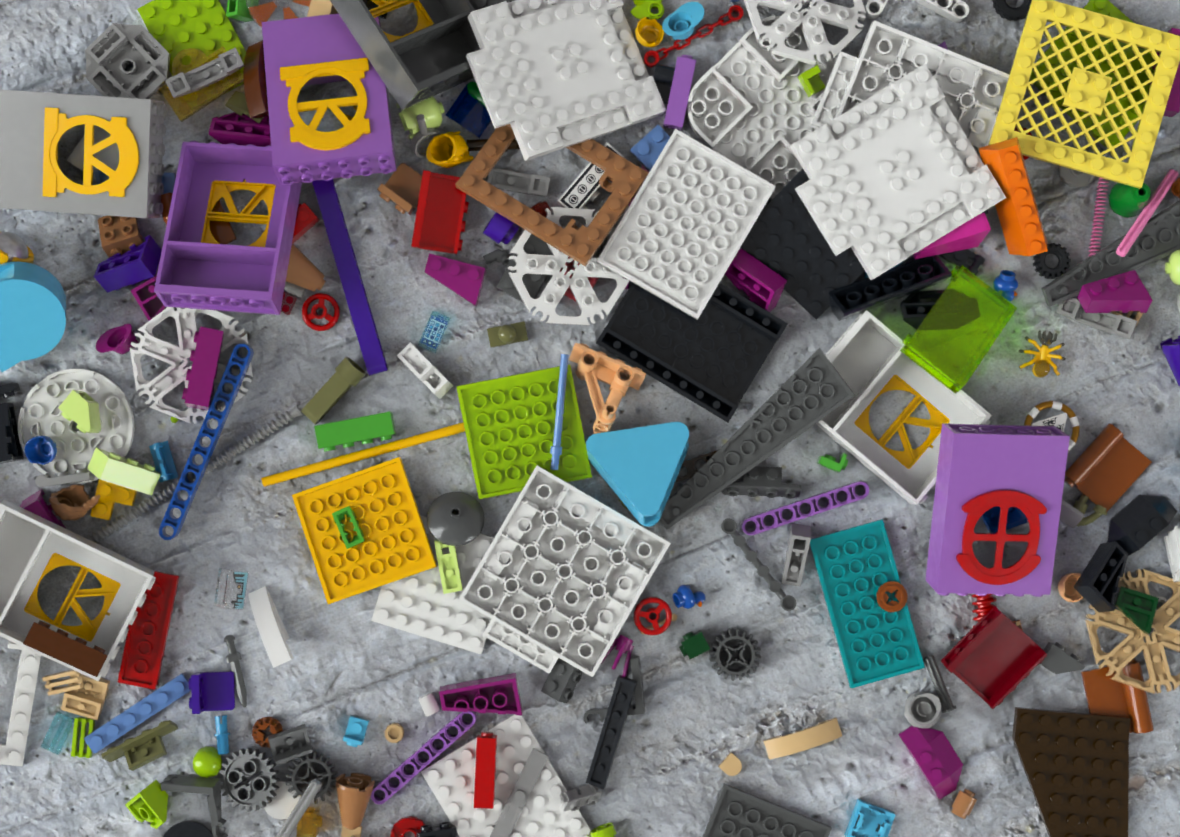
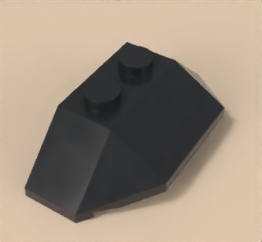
[900,290,980,331]
[1106,495,1177,556]

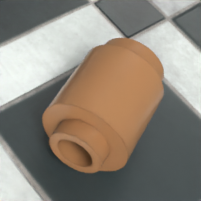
[951,789,977,819]

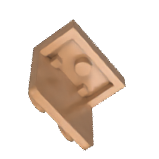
[377,163,422,215]
[98,216,145,258]

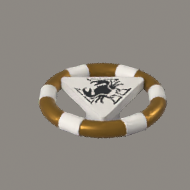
[1024,401,1080,451]

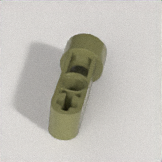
[301,356,366,425]

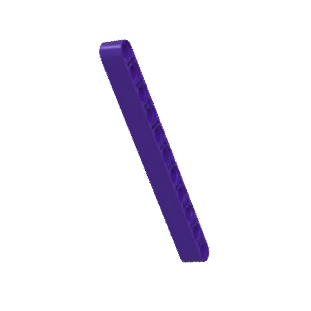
[312,179,388,376]

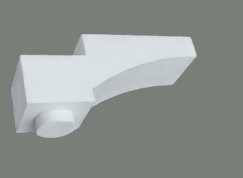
[397,342,453,399]

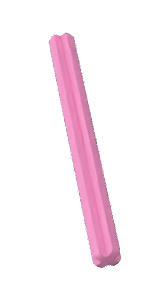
[1116,169,1179,257]

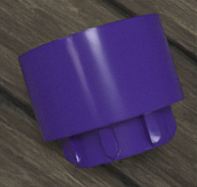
[483,212,520,244]

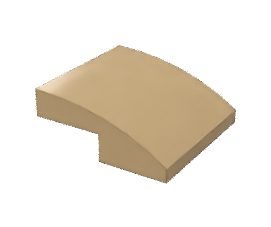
[61,673,110,721]

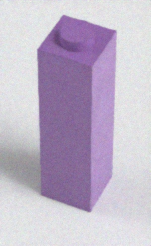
[663,55,696,131]

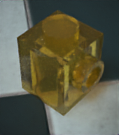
[297,807,323,837]

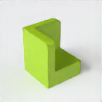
[798,65,825,97]

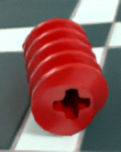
[972,594,997,627]

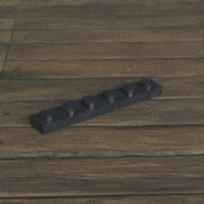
[586,675,638,789]

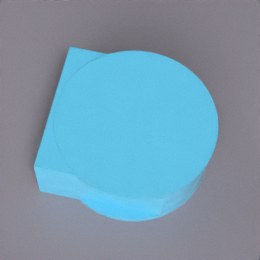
[0,262,66,372]

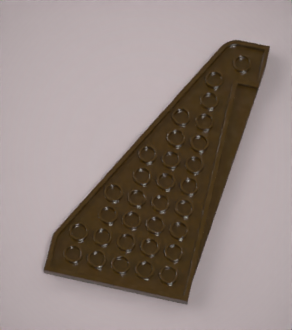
[1012,707,1131,837]

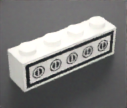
[557,143,625,218]

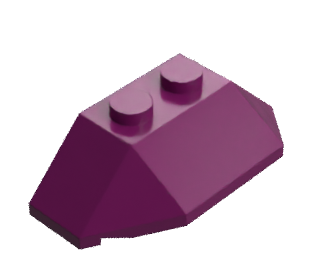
[209,112,271,147]
[898,726,963,800]

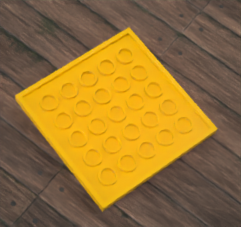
[292,457,437,604]

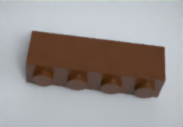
[23,620,108,677]

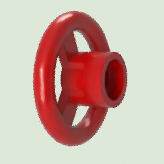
[302,293,340,331]
[634,597,672,635]

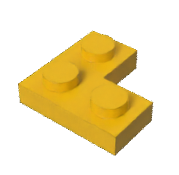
[90,480,137,521]

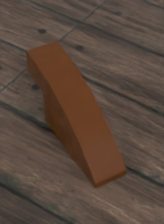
[243,40,269,119]

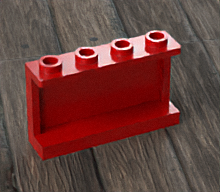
[411,170,469,255]

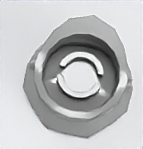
[904,692,942,728]

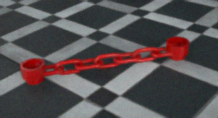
[644,5,743,67]

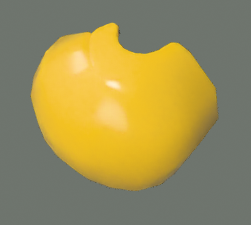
[635,17,664,47]

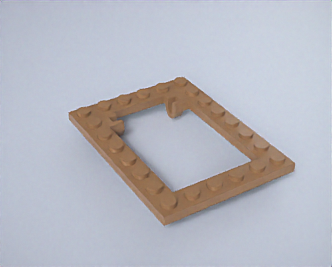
[455,124,649,266]

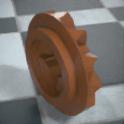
[876,581,908,612]
[252,717,283,748]

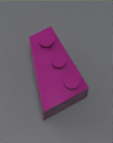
[424,253,486,307]
[1077,270,1153,313]
[130,275,167,321]

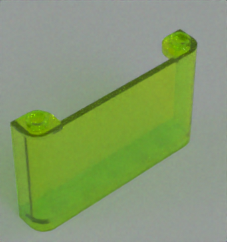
[900,265,1017,394]

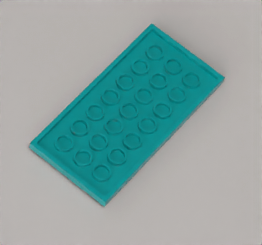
[810,519,925,688]

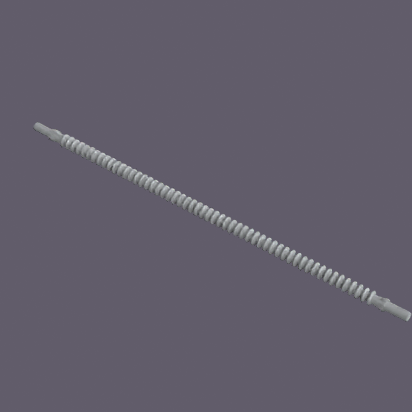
[46,397,313,575]

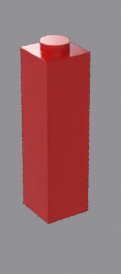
[474,732,497,809]

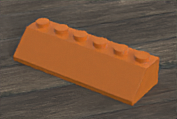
[979,137,1048,256]

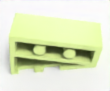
[87,447,161,496]

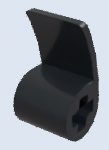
[654,64,675,104]

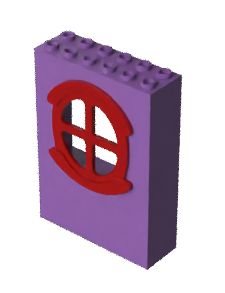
[925,423,1070,597]

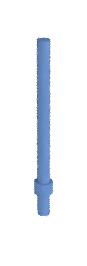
[550,354,569,470]

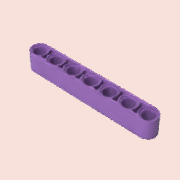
[741,481,869,535]
[371,711,477,804]

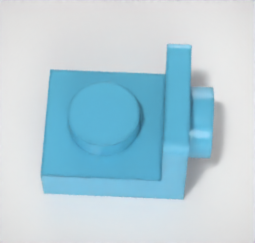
[343,716,369,747]

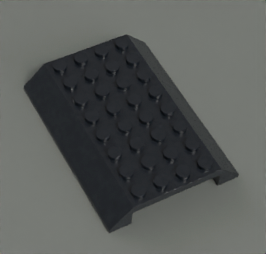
[596,283,788,423]

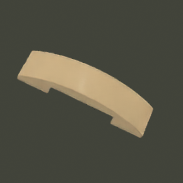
[763,717,842,759]

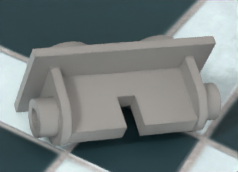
[560,784,602,812]

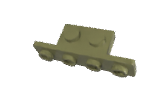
[101,720,178,771]

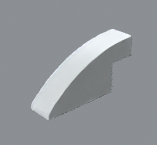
[248,586,294,668]

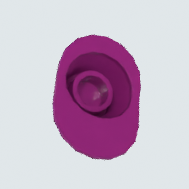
[96,324,139,355]

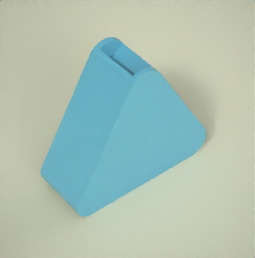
[586,422,689,527]

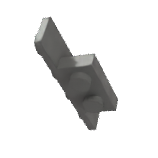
[723,466,801,499]

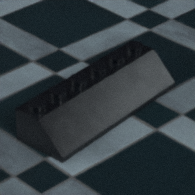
[829,255,952,321]

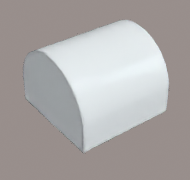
[419,692,440,717]

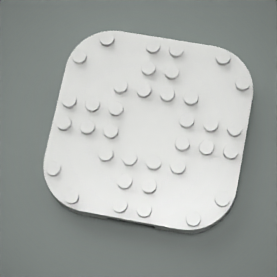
[687,15,837,201]

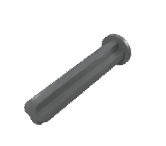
[924,655,957,713]

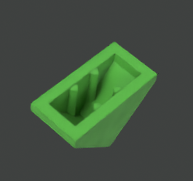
[332,506,365,549]

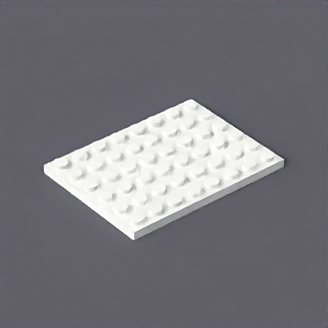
[597,129,776,320]
[421,714,591,837]

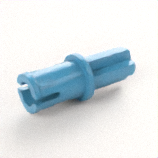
[214,715,230,754]

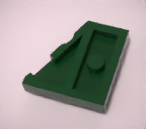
[1115,586,1159,634]

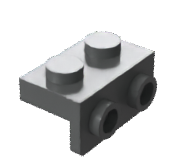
[541,658,582,703]
[267,724,314,764]

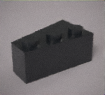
[0,403,24,464]

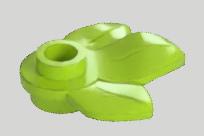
[630,0,664,20]

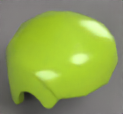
[193,746,222,778]

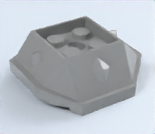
[85,23,170,99]

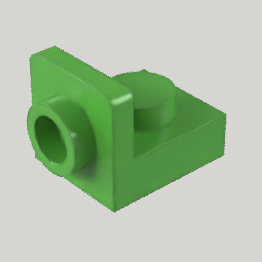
[817,453,848,472]

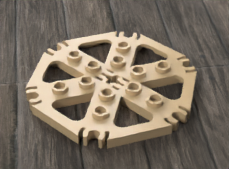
[1085,569,1180,694]

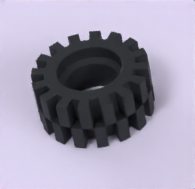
[1033,243,1071,279]

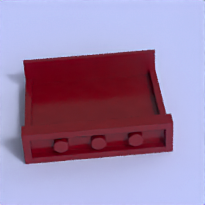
[941,606,1047,709]

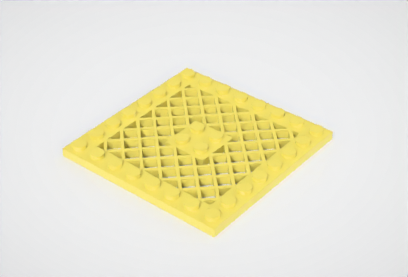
[988,0,1180,189]

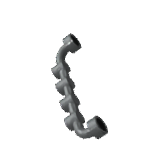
[721,518,796,611]

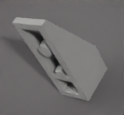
[781,523,811,587]

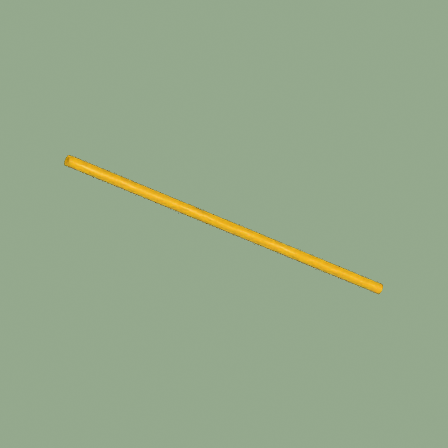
[261,396,578,487]

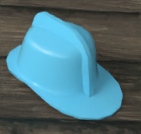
[662,1,704,40]

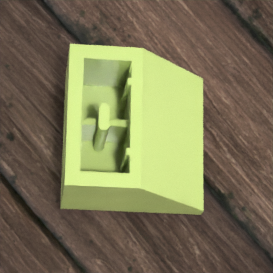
[58,390,101,434]

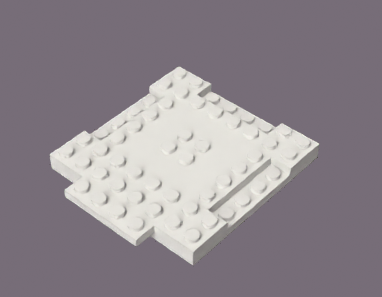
[466,0,666,161]
[811,20,1009,161]
[790,64,1006,280]
[459,465,671,677]

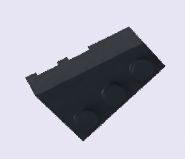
[1074,541,1128,612]

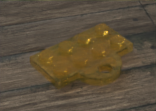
[159,46,243,122]

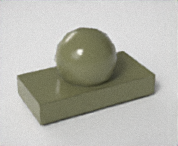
[487,321,528,348]

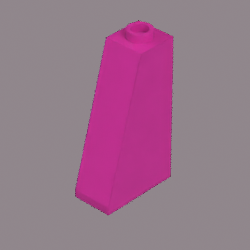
[913,213,991,259]

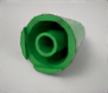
[1108,183,1151,218]

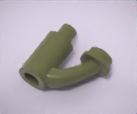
[1073,494,1107,527]

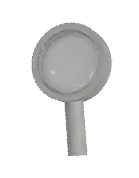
[411,114,440,158]

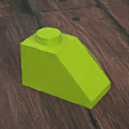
[125,780,168,829]

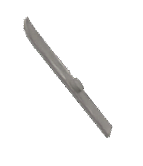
[490,748,549,837]

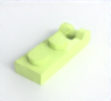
[434,540,463,594]

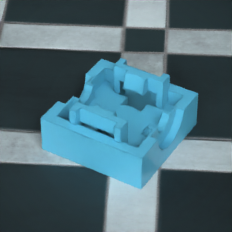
[844,799,896,837]

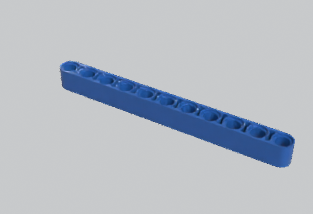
[159,344,254,540]

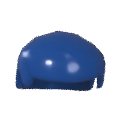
[24,435,57,465]

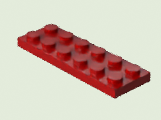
[118,571,179,690]

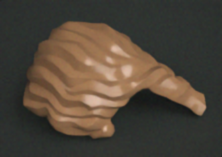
[49,484,100,521]

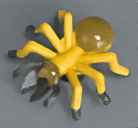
[1019,330,1066,378]

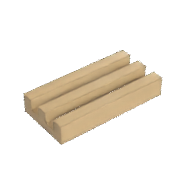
[42,670,84,696]

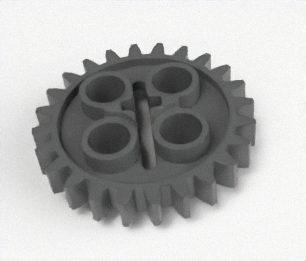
[219,748,280,812]

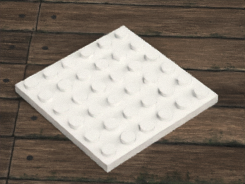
[371,515,494,654]

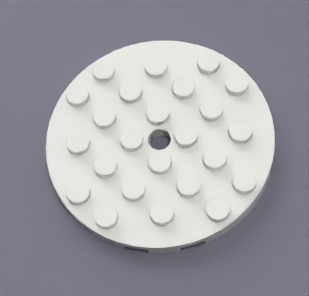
[18,369,135,484]

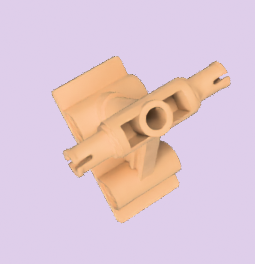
[569,343,646,434]

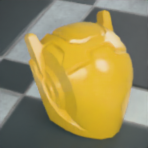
[426,131,474,168]

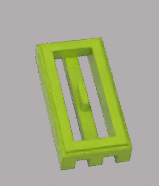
[71,717,95,758]

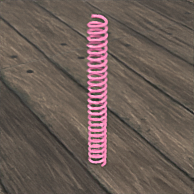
[1088,177,1109,257]

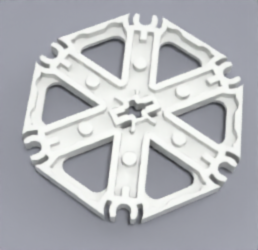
[744,0,866,65]
[508,207,630,325]
[130,307,253,424]

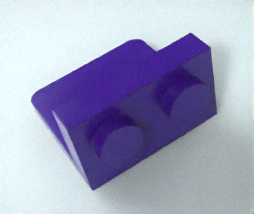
[188,671,235,714]

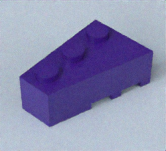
[93,235,162,293]

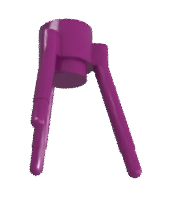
[600,635,634,677]

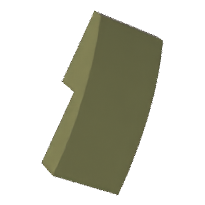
[225,91,265,124]

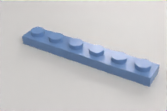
[83,673,191,754]

